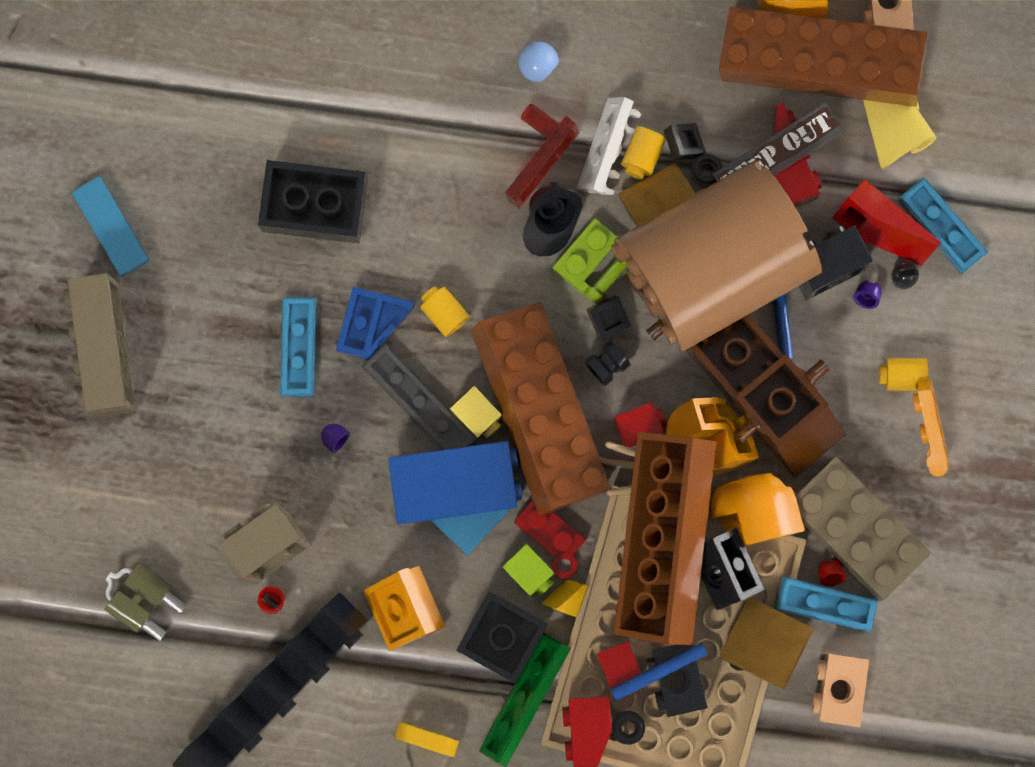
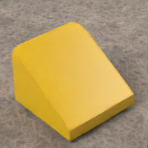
[541,579,588,617]

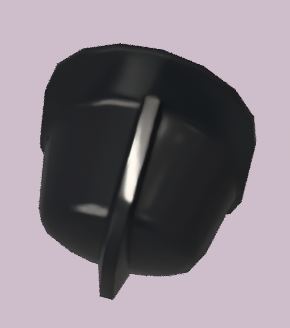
[523,181,582,257]

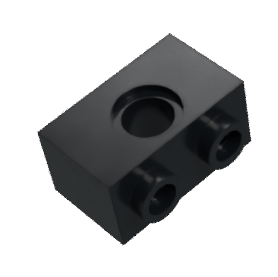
[701,528,765,610]
[647,644,708,717]

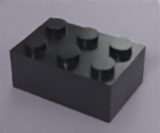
[258,160,368,244]

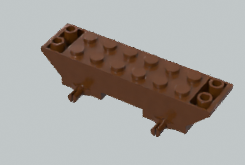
[623,271,846,478]

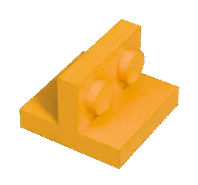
[363,566,446,652]

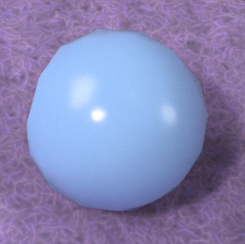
[518,42,559,82]

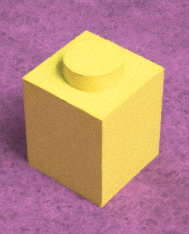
[450,386,502,440]

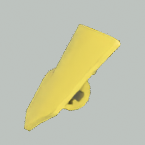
[863,100,937,170]

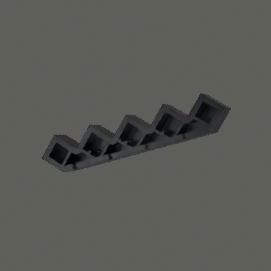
[172,592,368,767]

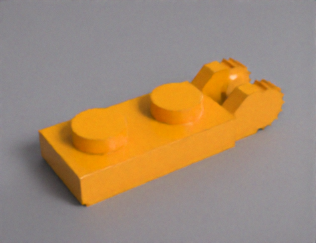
[913,379,948,477]

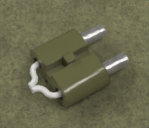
[104,562,186,641]

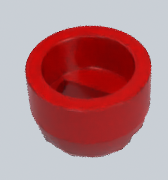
[818,558,846,586]
[257,586,285,615]

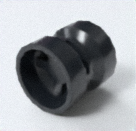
[584,340,631,386]

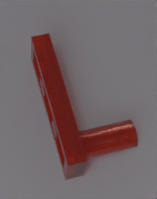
[505,103,579,209]

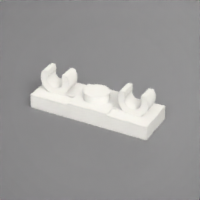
[576,97,641,195]

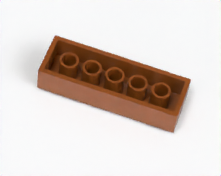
[719,6,927,107]
[470,302,611,516]
[614,432,717,645]

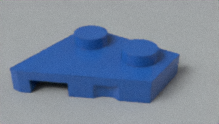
[336,287,415,360]

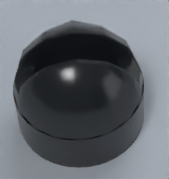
[891,262,919,289]

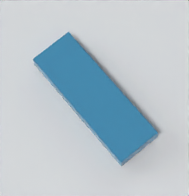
[71,176,150,277]
[898,178,988,275]
[280,297,317,397]
[774,577,878,632]

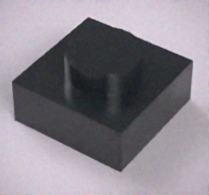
[663,123,706,160]
[586,295,631,340]

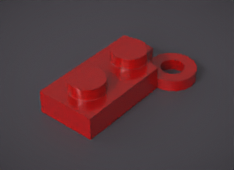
[514,500,586,579]

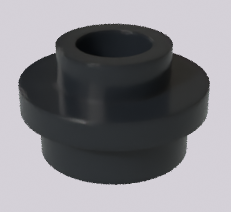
[690,154,723,187]
[612,711,645,745]

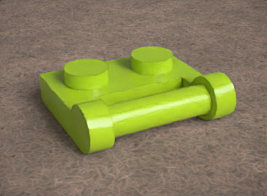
[552,218,627,305]

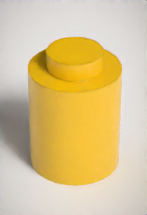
[621,127,666,180]
[420,286,471,338]
[878,358,928,391]

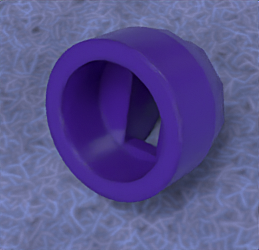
[853,280,882,309]
[321,424,350,453]

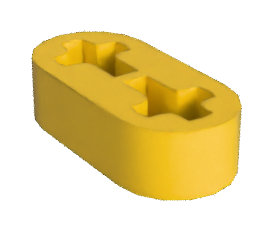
[394,721,460,757]

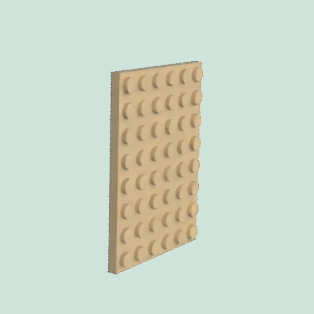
[540,485,807,767]

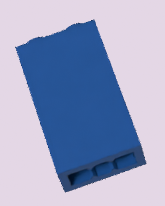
[388,441,522,525]

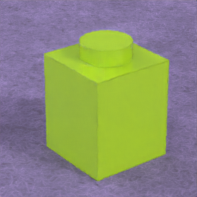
[502,544,554,597]

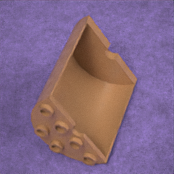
[611,160,822,352]

